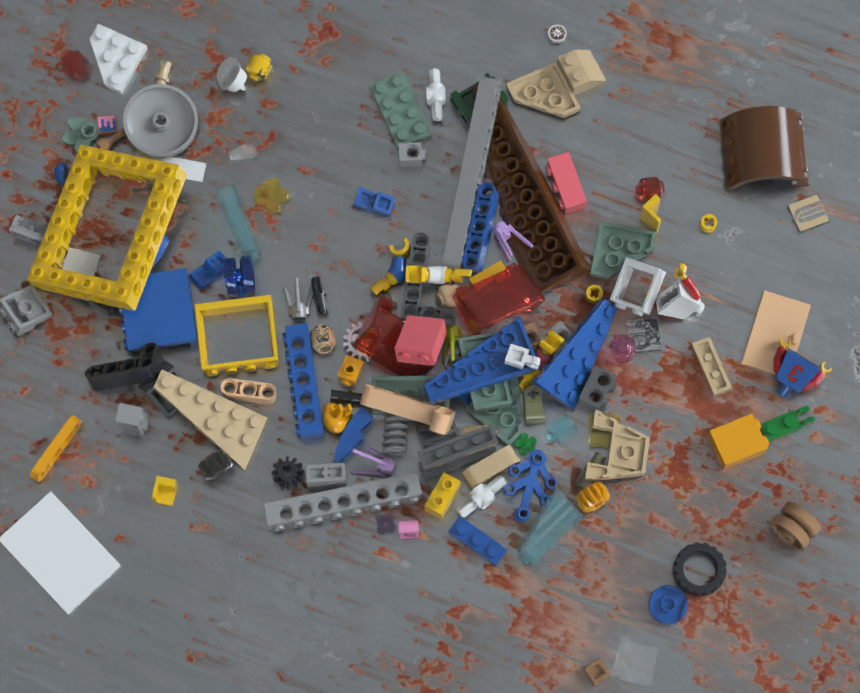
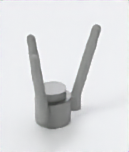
[284,277,313,320]

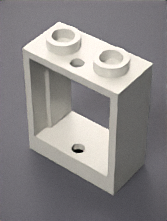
[610,257,666,316]

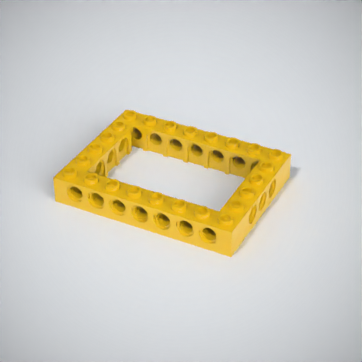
[27,145,187,311]

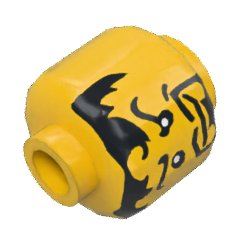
[245,53,272,81]

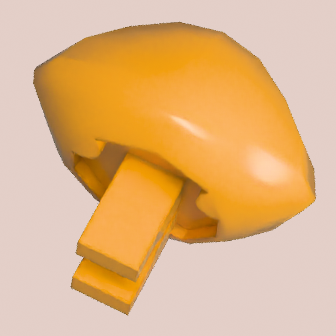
[322,402,353,434]

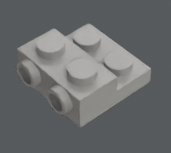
[0,285,52,336]

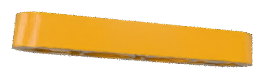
[30,415,82,482]

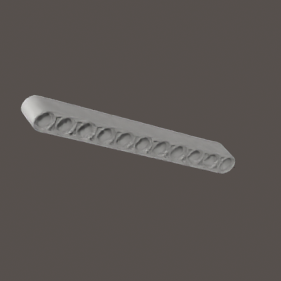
[442,77,501,271]

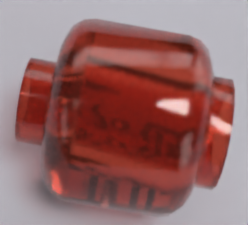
[61,50,89,77]
[635,177,664,202]

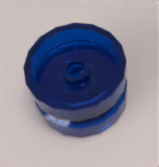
[224,255,256,299]

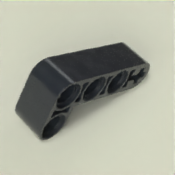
[85,342,164,391]

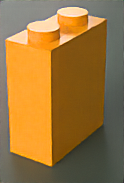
[708,414,769,470]

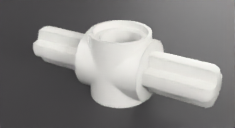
[426,68,446,122]
[457,475,507,518]

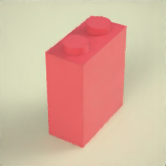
[395,315,447,366]

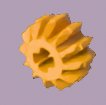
[576,482,610,513]

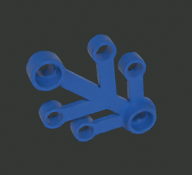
[503,449,557,523]

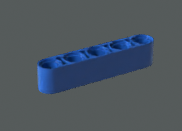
[462,182,499,275]

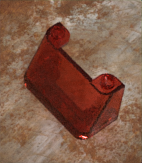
[452,263,546,336]
[354,294,434,376]

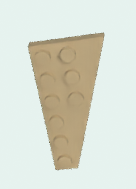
[153,370,267,471]

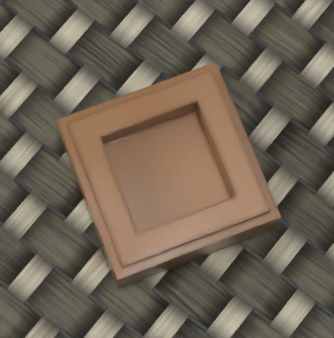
[583,658,611,686]

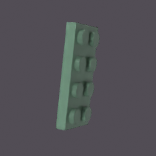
[369,71,432,150]
[457,332,512,412]
[372,376,450,415]

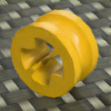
[699,214,718,233]
[586,285,603,304]

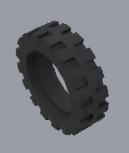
[673,542,727,597]

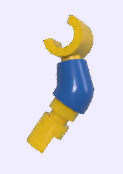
[369,237,411,295]

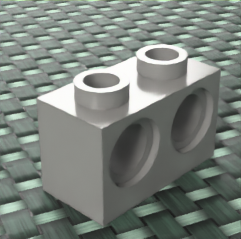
[115,403,149,436]

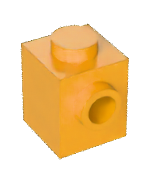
[337,355,365,387]

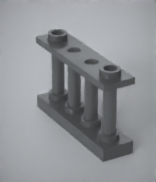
[417,424,498,481]

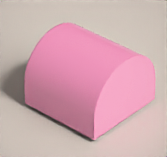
[399,520,419,539]

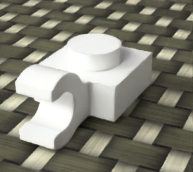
[504,344,540,370]

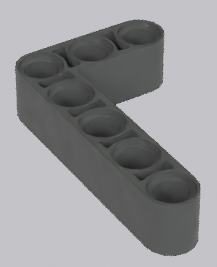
[401,232,456,328]

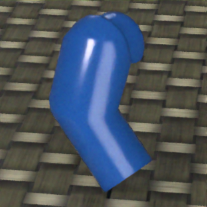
[55,163,68,187]

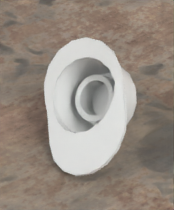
[216,57,247,92]

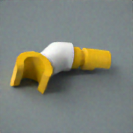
[406,265,472,284]

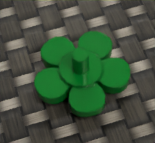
[515,433,537,455]

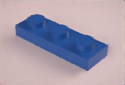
[448,516,507,567]

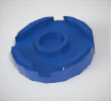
[648,585,688,625]

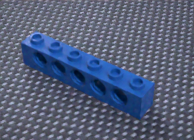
[282,323,325,441]

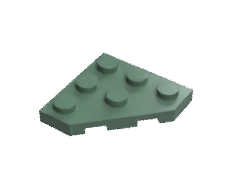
[590,221,657,280]
[466,377,522,446]

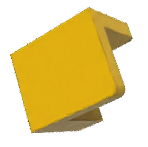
[151,476,178,506]

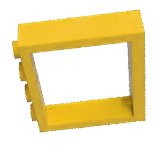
[195,295,280,377]

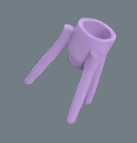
[492,222,533,262]
[351,446,396,478]

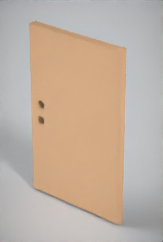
[741,290,811,375]

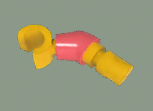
[519,330,564,392]

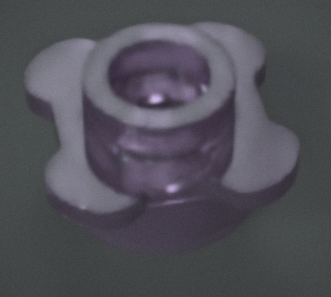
[375,513,396,534]

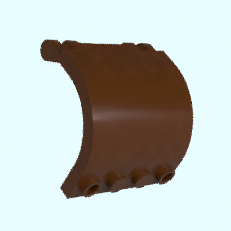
[720,106,810,190]

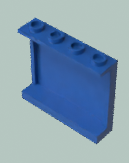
[119,268,199,356]

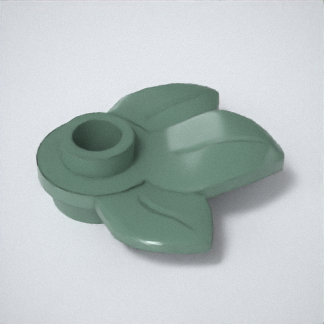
[62,118,99,152]

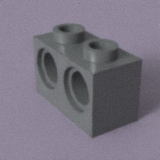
[578,366,617,412]

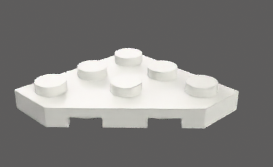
[90,24,148,94]

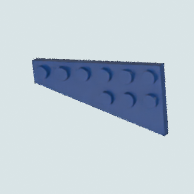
[532,299,618,409]
[424,316,540,405]

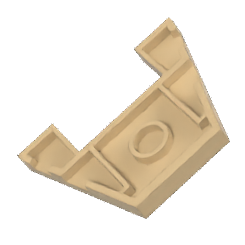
[584,409,650,481]

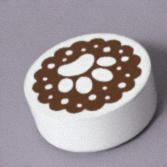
[548,25,566,44]

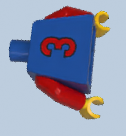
[773,337,832,397]

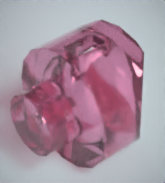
[610,335,636,363]

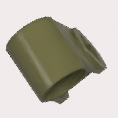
[523,385,545,424]

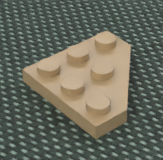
[506,62,581,118]

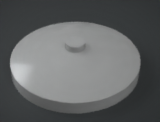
[123,84,198,158]

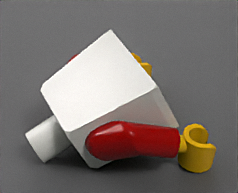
[644,263,704,319]

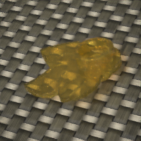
[253,178,291,213]

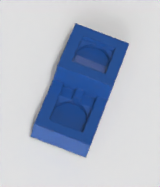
[352,187,396,216]
[189,251,232,290]

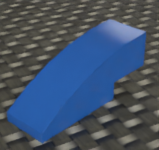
[334,406,374,463]

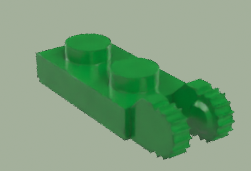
[760,405,815,442]

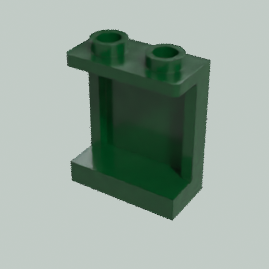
[450,73,508,129]

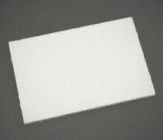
[0,491,121,615]

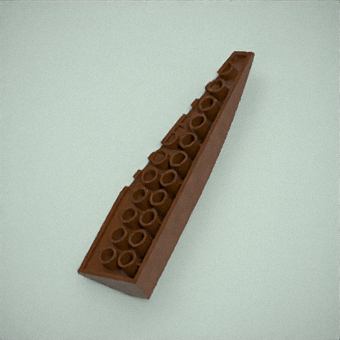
[473,77,591,296]

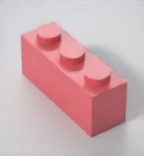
[545,152,587,215]

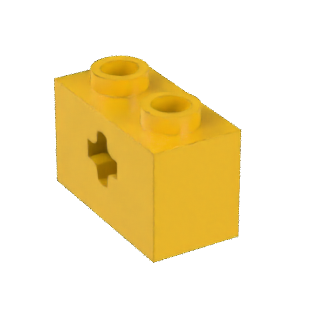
[425,472,461,520]

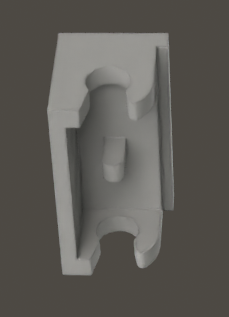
[9,215,48,246]
[306,463,347,492]

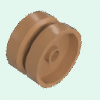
[770,501,821,551]

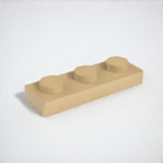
[691,337,732,397]

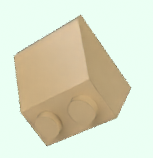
[557,50,606,96]

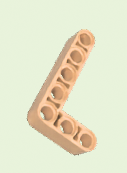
[360,384,456,434]

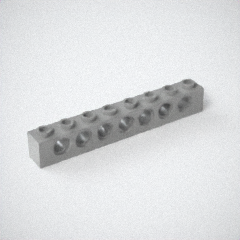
[264,472,422,532]

